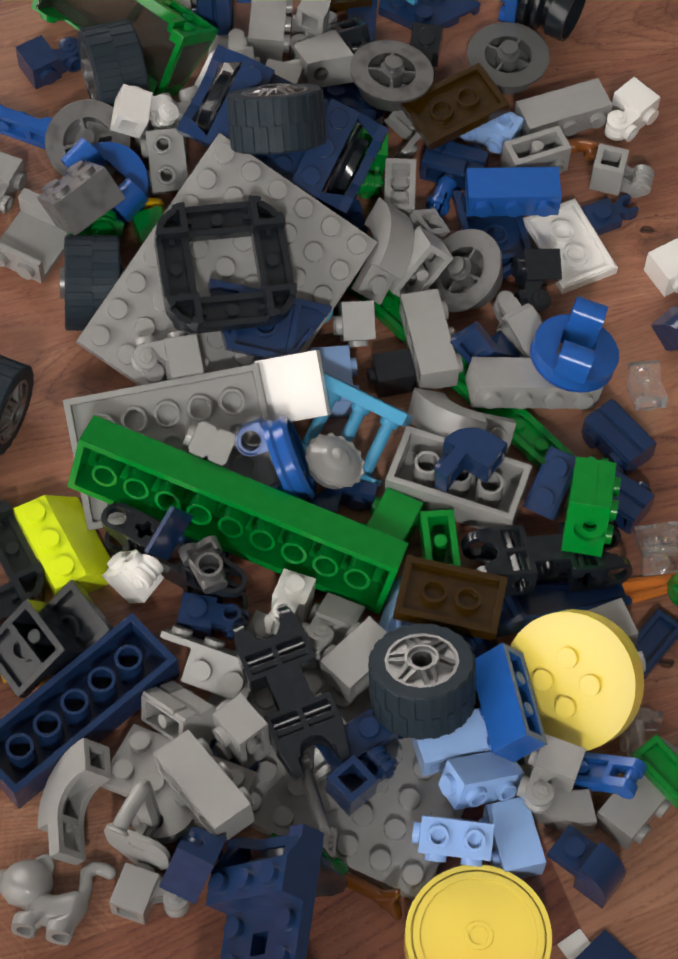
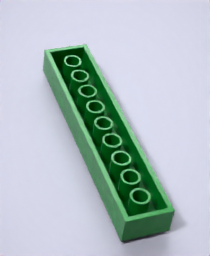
[67,415,408,614]

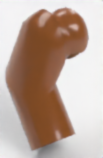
[568,137,599,161]

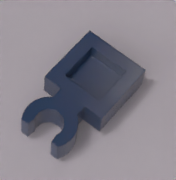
[581,194,639,236]

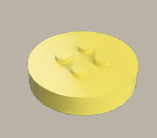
[510,609,644,751]
[404,865,552,959]

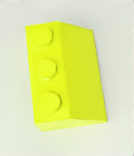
[13,495,111,597]

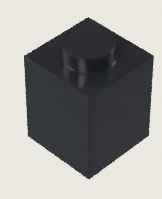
[366,348,416,398]

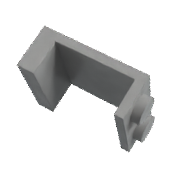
[0,188,67,284]

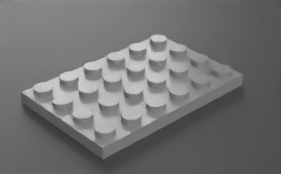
[63,363,280,530]

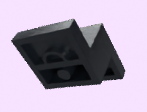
[0,580,114,698]

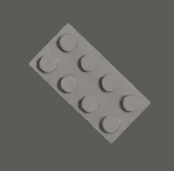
[384,426,532,536]

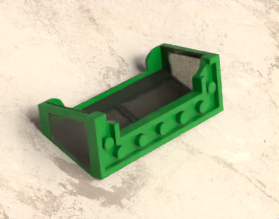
[31,0,219,96]

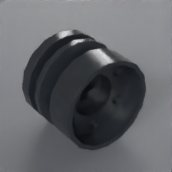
[516,0,586,42]

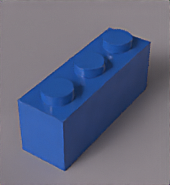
[464,167,562,218]
[475,643,547,763]

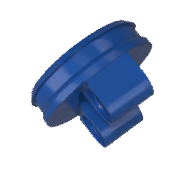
[61,137,150,224]
[530,296,619,393]
[235,415,317,500]

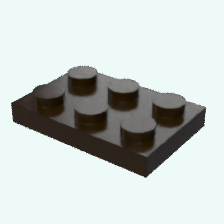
[401,63,510,151]
[393,555,508,641]

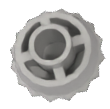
[305,433,365,489]

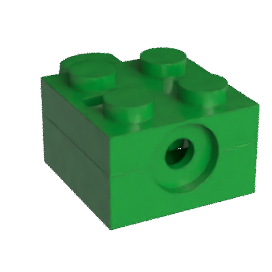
[561,456,621,557]

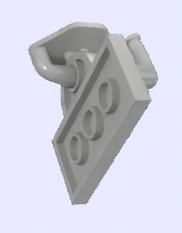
[101,724,260,870]

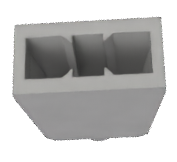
[286,30,354,87]

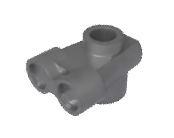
[178,535,228,594]

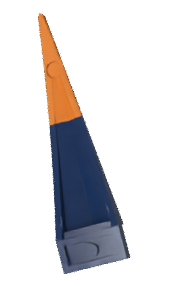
[496,573,676,638]

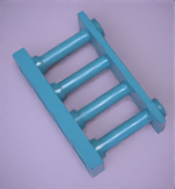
[300,371,414,486]

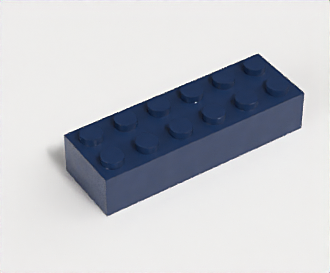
[0,613,179,809]

